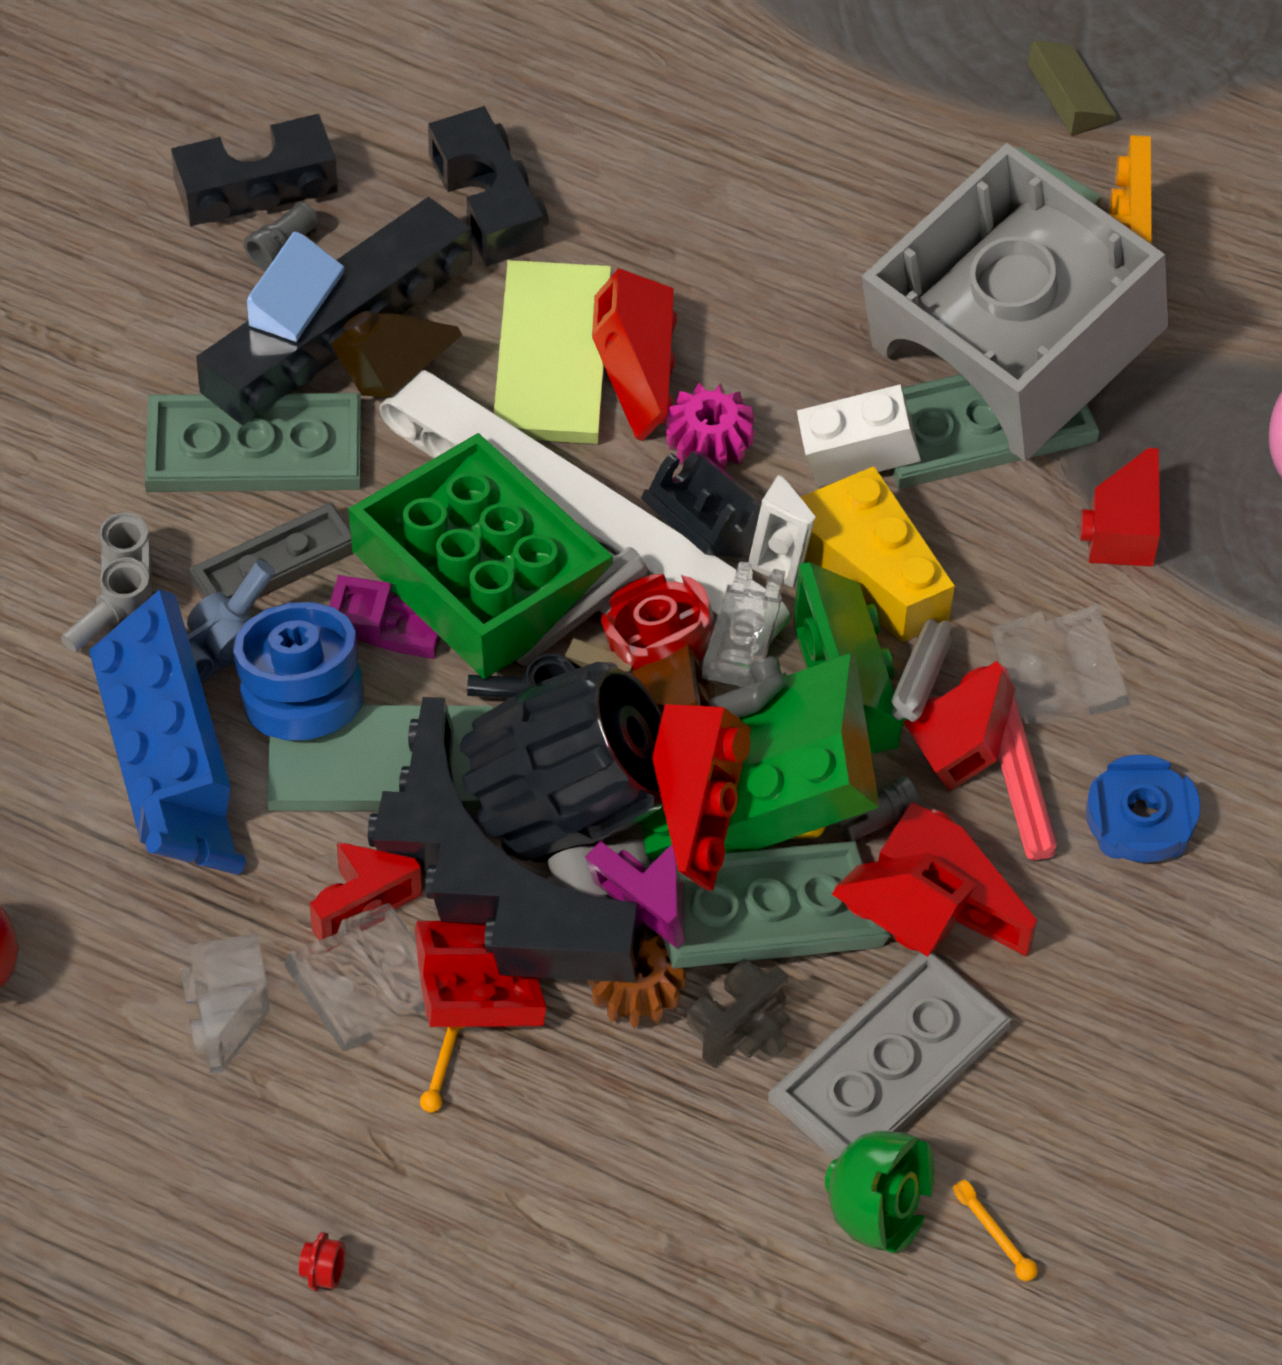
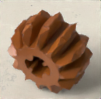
[587,934,686,1029]

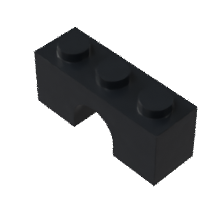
[428,106,549,267]
[171,114,338,227]

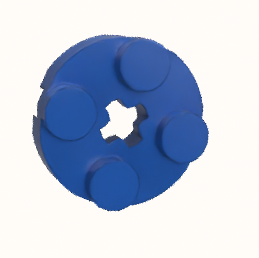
[1086,755,1200,862]

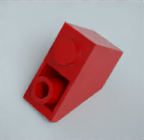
[903,661,1016,792]
[831,853,977,957]

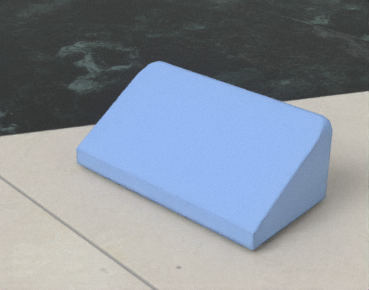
[247,231,344,342]

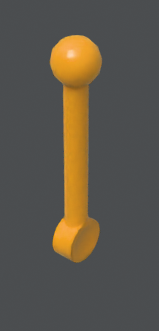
[419,1027,464,1113]
[953,1179,1038,1282]

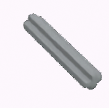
[516,547,648,666]
[891,619,952,722]

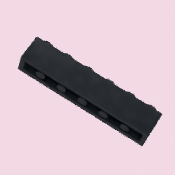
[196,196,472,426]

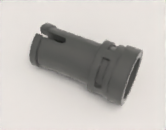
[243,201,320,272]
[837,776,923,842]

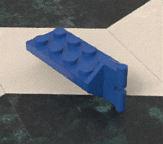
[89,590,246,875]

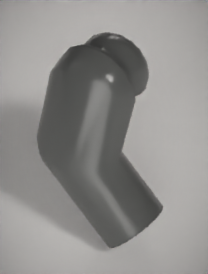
[709,656,786,718]

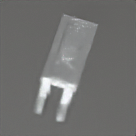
[702,561,786,687]

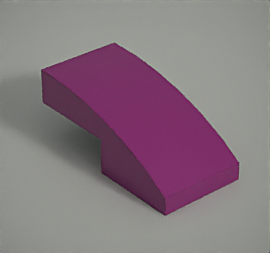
[329,575,441,659]

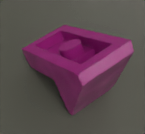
[585,841,685,949]

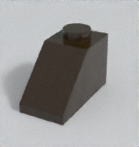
[331,311,462,397]

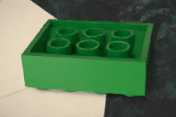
[348,433,613,679]
[641,653,880,859]

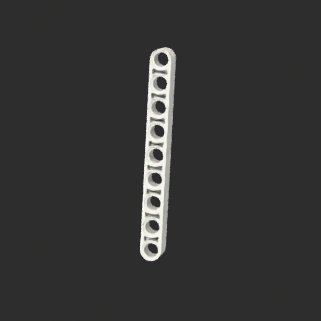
[379,370,790,661]

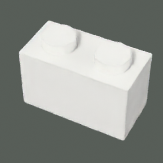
[797,384,921,487]

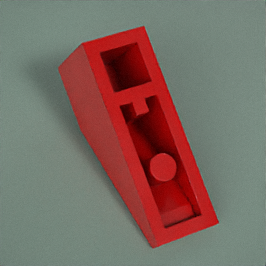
[878,802,1037,956]

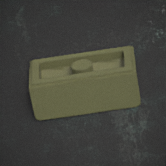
[1028,41,1117,135]

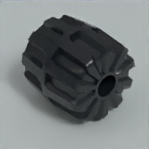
[460,662,663,862]

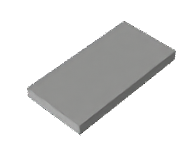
[768,952,1012,1159]

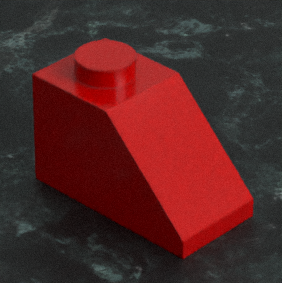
[1079,448,1160,567]

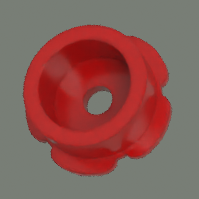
[299,1232,345,1292]

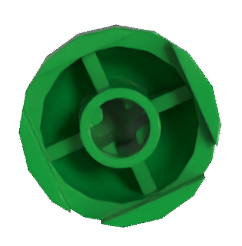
[825,1131,935,1253]

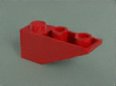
[592,268,677,441]
[652,704,751,891]

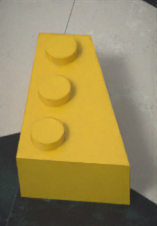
[800,466,955,642]

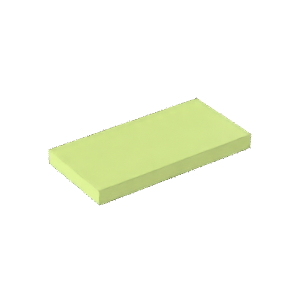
[494,260,611,444]

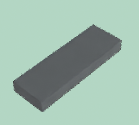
[188,502,353,599]

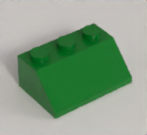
[793,562,907,754]

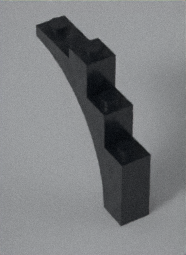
[368,697,644,983]

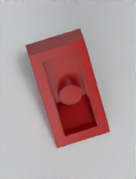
[309,843,422,947]

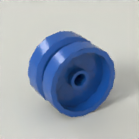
[233,602,364,740]

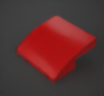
[415,921,546,1027]

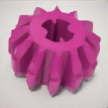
[666,383,755,470]

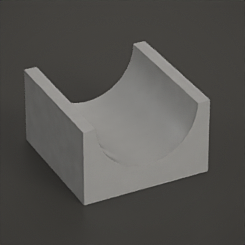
[861,143,1168,462]

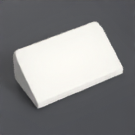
[747,475,816,589]

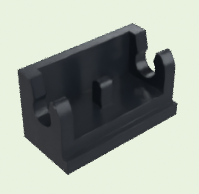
[641,451,762,558]

